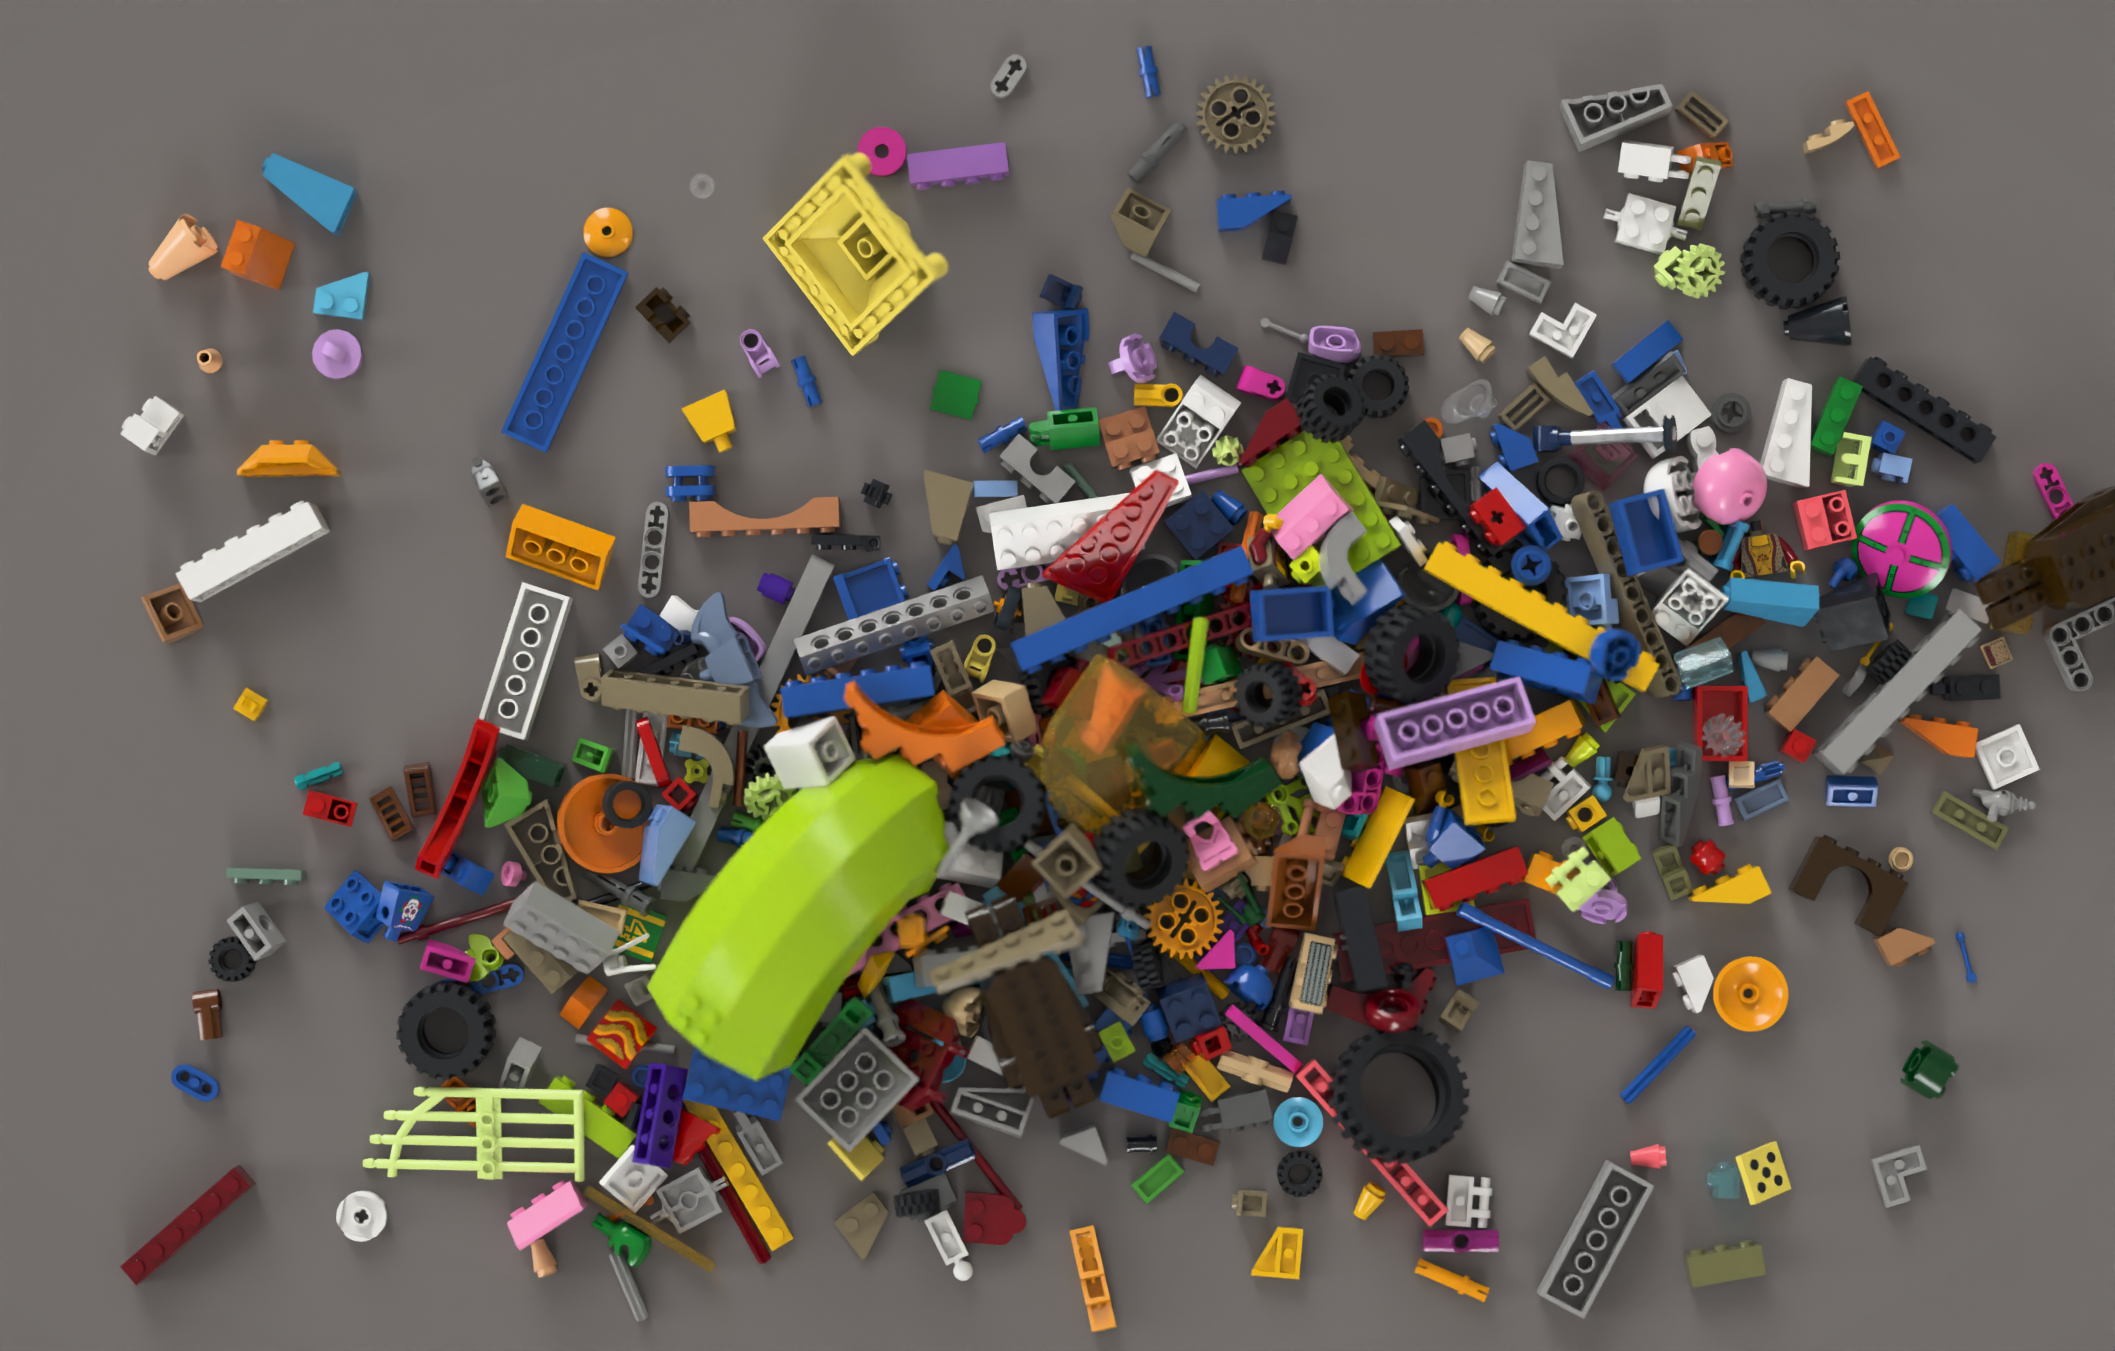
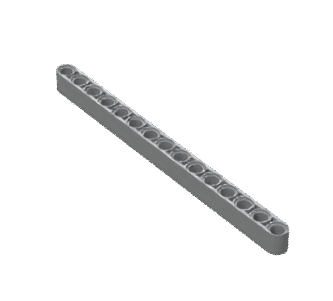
[657,555,835,892]

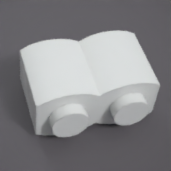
[1686,426,1719,474]

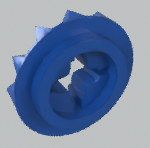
[1511,545,1551,586]

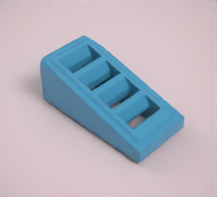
[1737,651,1767,704]

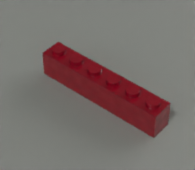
[120,1165,256,1285]

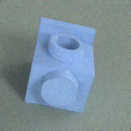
[1871,452,1913,485]

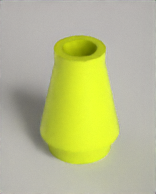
[1564,732,1601,769]

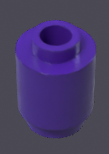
[757,573,796,605]

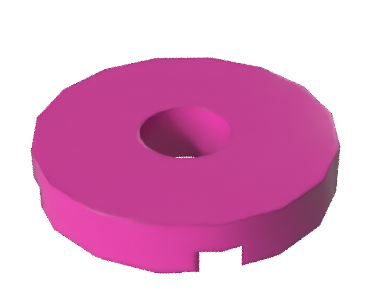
[857,127,907,177]

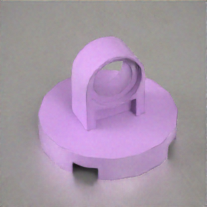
[312,329,363,380]
[1108,333,1157,383]
[1577,878,1628,924]

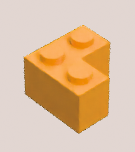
[1522,851,1580,895]

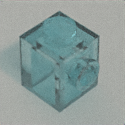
[1706,1162,1740,1199]

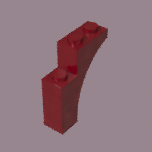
[1325,968,1437,1029]

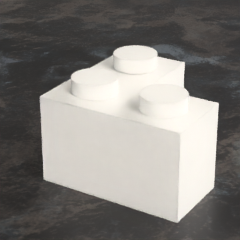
[120,396,184,455]

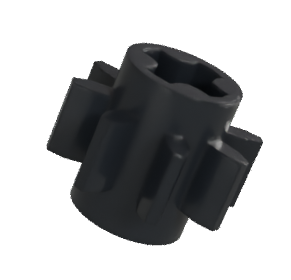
[861,479,893,509]

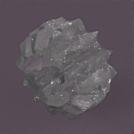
[1701,714,1745,757]

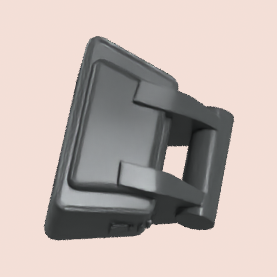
[471,457,509,507]

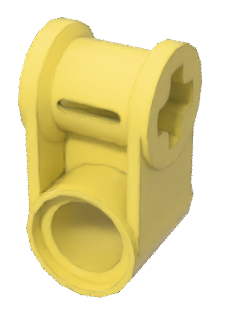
[964,634,997,683]

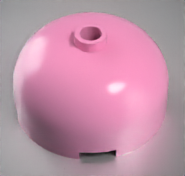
[1692,448,1767,525]

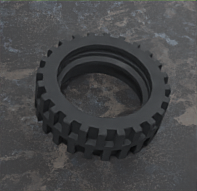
[1328,1025,1469,1164]

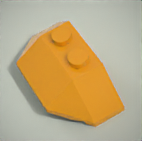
[237,440,341,477]

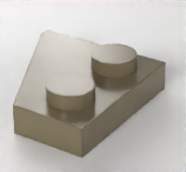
[1623,744,1671,803]
[834,1191,889,1260]

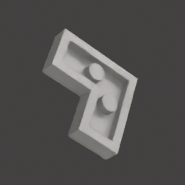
[1870,1145,1927,1208]

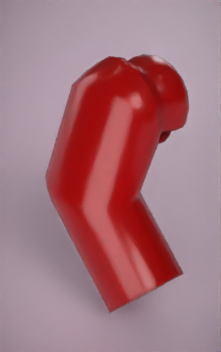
[1246,923,1269,956]

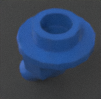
[1827,557,1858,590]

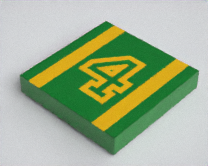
[613,900,668,963]

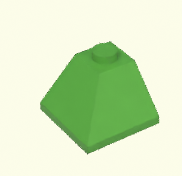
[481,758,532,828]

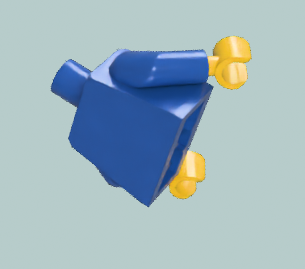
[1422,790,1494,869]

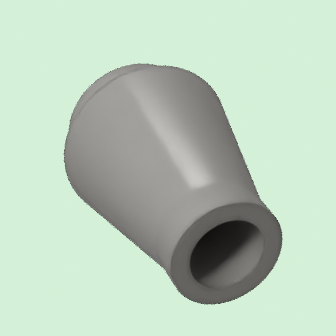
[1468,286,1507,316]
[1752,648,1788,672]

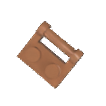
[1297,798,1346,861]

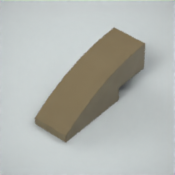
[1526,357,1594,419]

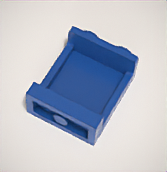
[833,557,909,621]

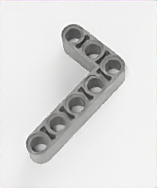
[2043,596,2115,692]

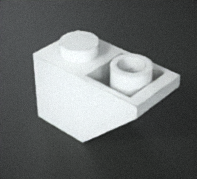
[1672,955,1714,1013]

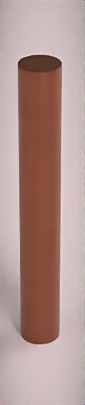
[733,731,748,806]

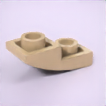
[1802,119,1854,154]

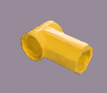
[1134,383,1183,408]

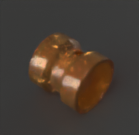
[1162,1042,1197,1075]

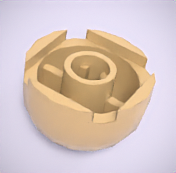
[942,986,984,1038]

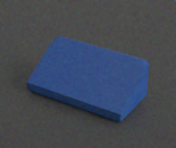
[1826,775,1879,807]

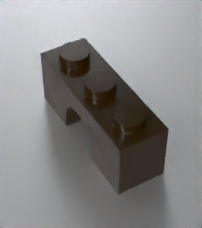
[1328,690,1380,773]

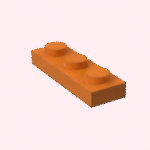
[1844,91,1901,169]

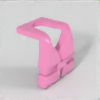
[1182,811,1239,872]

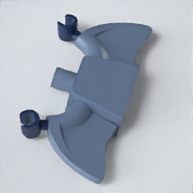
[674,592,778,732]

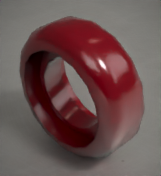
[1365,989,1421,1032]

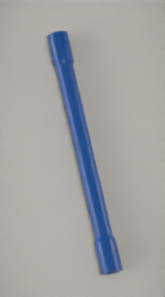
[1456,902,1615,989]

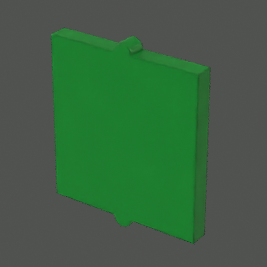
[930,370,982,421]

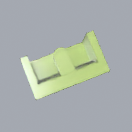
[1830,432,1872,487]

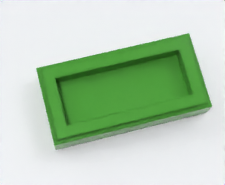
[1131,1153,1185,1204]

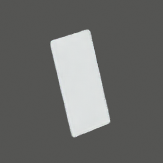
[1946,588,1994,624]

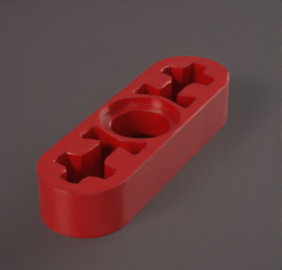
[636,716,672,788]

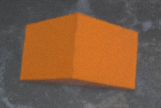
[559,975,609,1030]

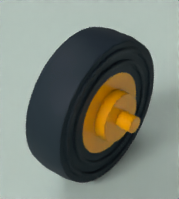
[993,586,1022,631]

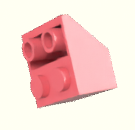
[1792,490,1857,551]

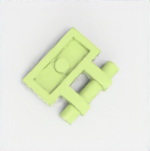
[1545,847,1611,912]

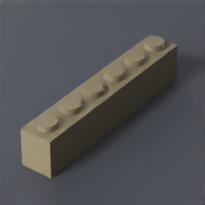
[601,669,750,725]

